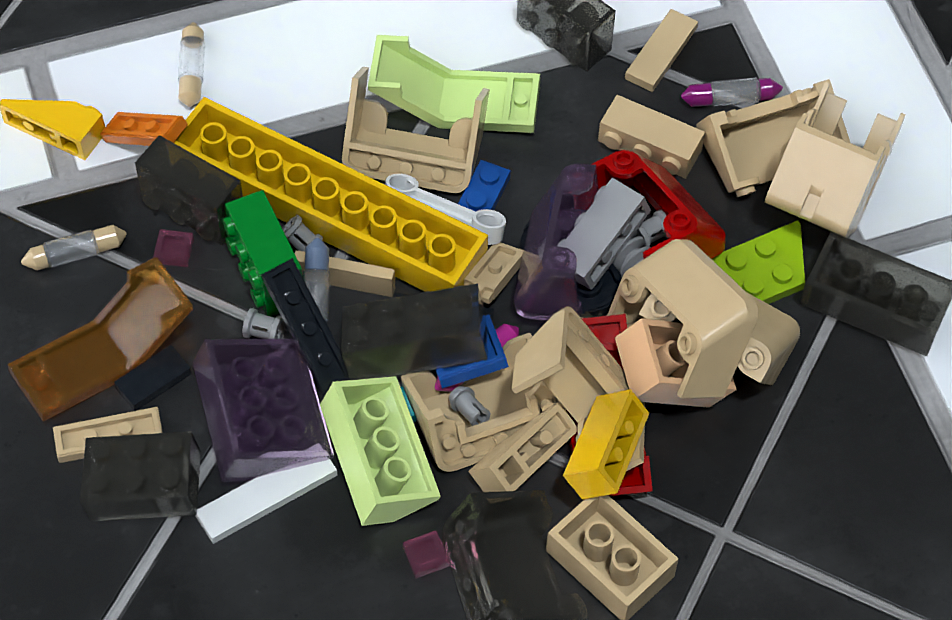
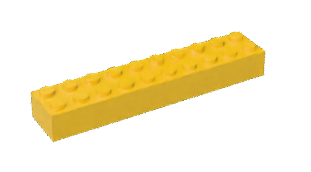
[168,97,488,302]

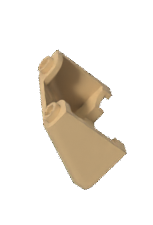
[696,79,850,197]
[639,293,800,385]
[401,333,566,472]

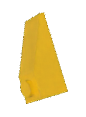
[0,99,105,160]

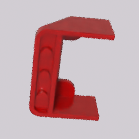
[573,150,726,259]

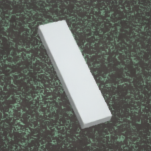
[195,443,337,544]

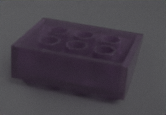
[193,339,335,482]

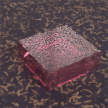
[153,229,194,267]
[403,530,450,578]

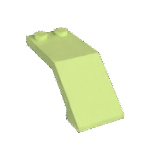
[368,35,540,133]

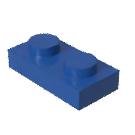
[458,160,511,212]

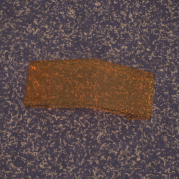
[8,257,193,422]

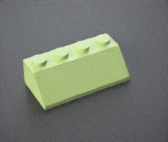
[320,376,441,526]

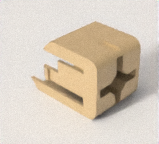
[765,81,906,237]

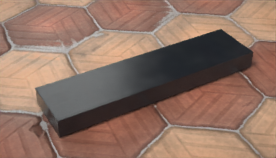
[260,258,356,397]

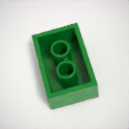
[222,190,303,317]

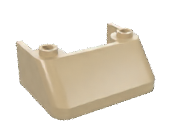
[342,67,490,193]
[607,239,758,398]
[511,306,646,471]

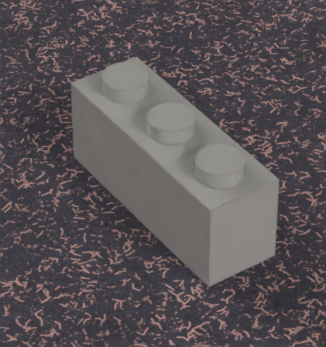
[552,178,651,290]

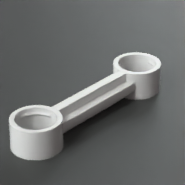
[385,174,506,245]

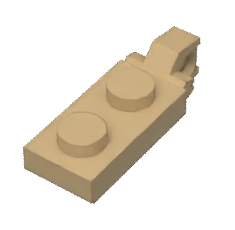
[461,242,526,317]

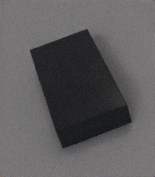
[114,345,192,411]

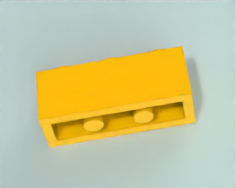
[563,389,649,499]

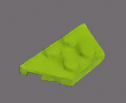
[712,220,805,304]

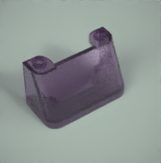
[514,163,599,321]

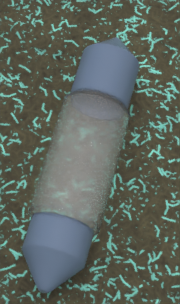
[303,238,330,323]

